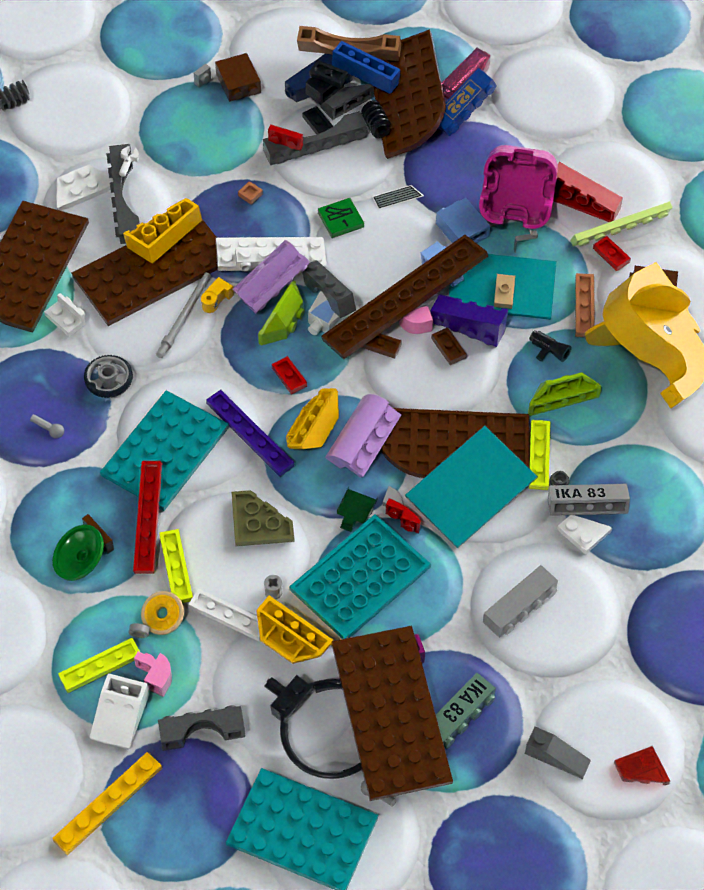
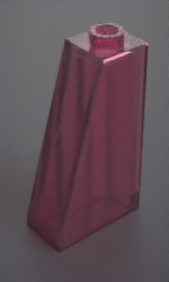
[442,48,491,99]

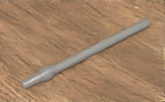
[156,272,211,358]

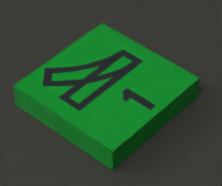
[318,198,364,238]

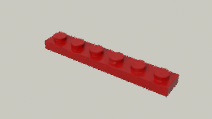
[133,461,162,574]

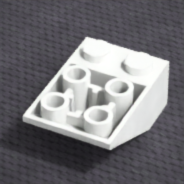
[90,673,149,750]

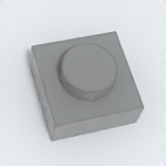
[193,64,211,87]

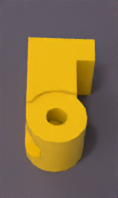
[201,277,234,313]

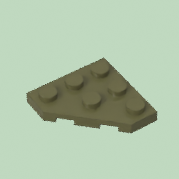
[231,490,295,547]

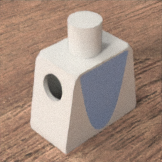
[308,291,350,335]

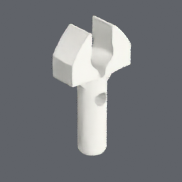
[119,146,139,177]

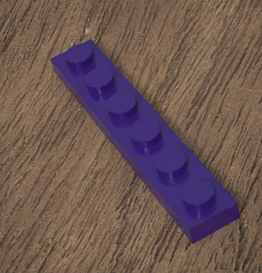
[206,389,294,477]

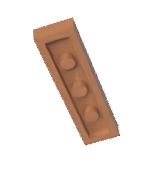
[575,273,594,337]

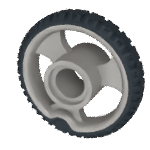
[84,355,133,398]

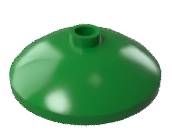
[52,524,104,581]

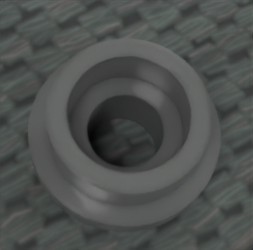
[550,471,569,486]

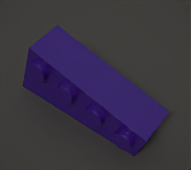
[430,294,508,347]

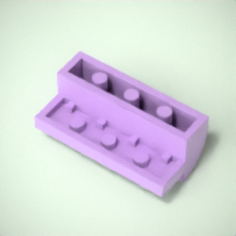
[232,240,310,314]
[325,394,401,478]

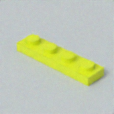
[529,420,550,490]
[159,529,193,603]
[58,638,140,693]

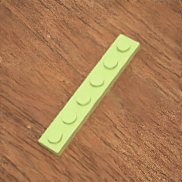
[570,201,673,246]

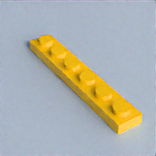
[52,752,162,856]

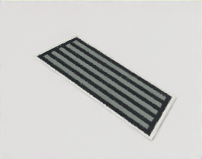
[372,185,424,209]

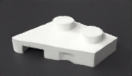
[557,515,612,555]

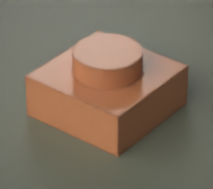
[238,181,263,205]

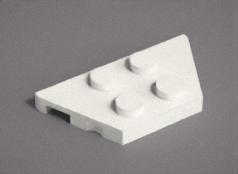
[56,165,113,211]

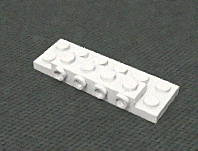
[216,237,326,271]

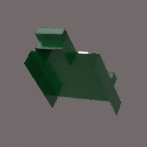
[337,487,378,532]

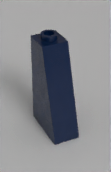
[285,54,353,103]

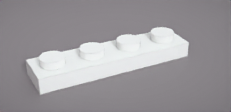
[188,588,260,642]

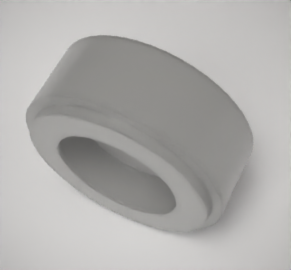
[129,623,150,638]

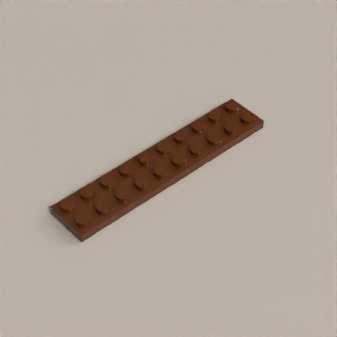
[321,235,488,359]

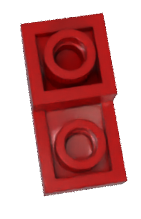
[385,498,421,534]

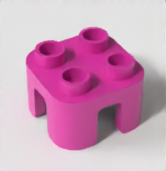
[479,145,558,229]

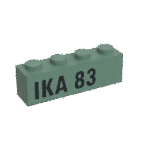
[436,673,496,749]

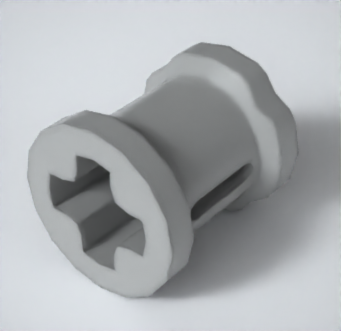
[264,575,282,599]

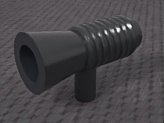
[529,330,572,362]

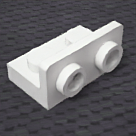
[44,293,86,337]

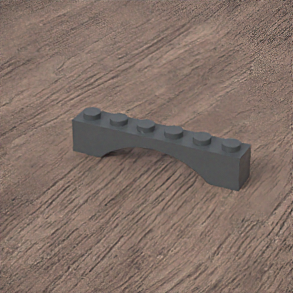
[263,111,367,165]
[106,144,140,244]

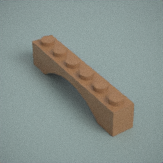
[297,26,401,61]

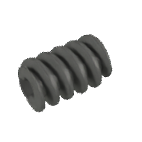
[0,80,30,110]

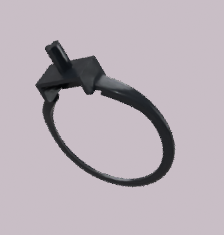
[264,675,362,779]

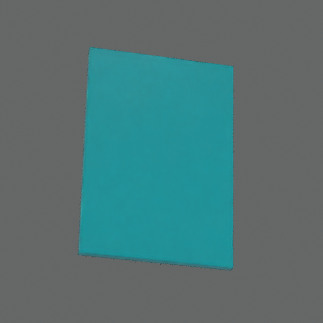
[449,254,557,320]
[405,426,538,549]

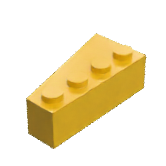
[123,198,202,264]

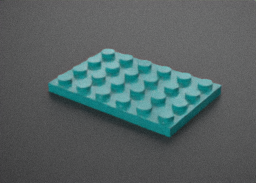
[100,390,229,511]
[289,514,431,639]
[226,768,378,890]

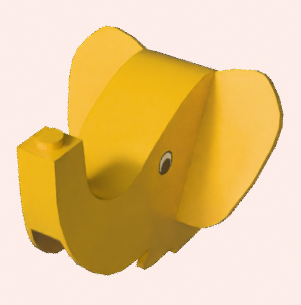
[584,262,704,408]

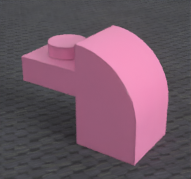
[399,306,433,334]
[134,651,172,697]

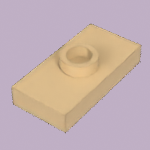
[494,274,515,309]

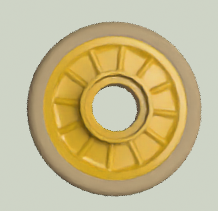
[141,591,184,635]

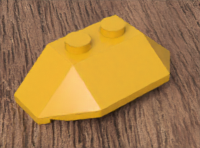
[286,388,339,449]
[256,595,333,664]

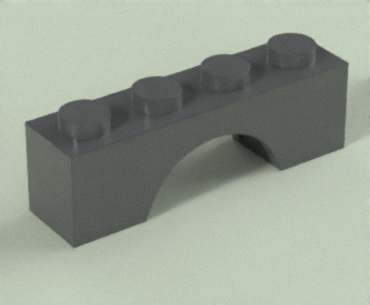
[302,260,356,318]
[158,705,245,751]

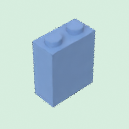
[436,198,490,243]

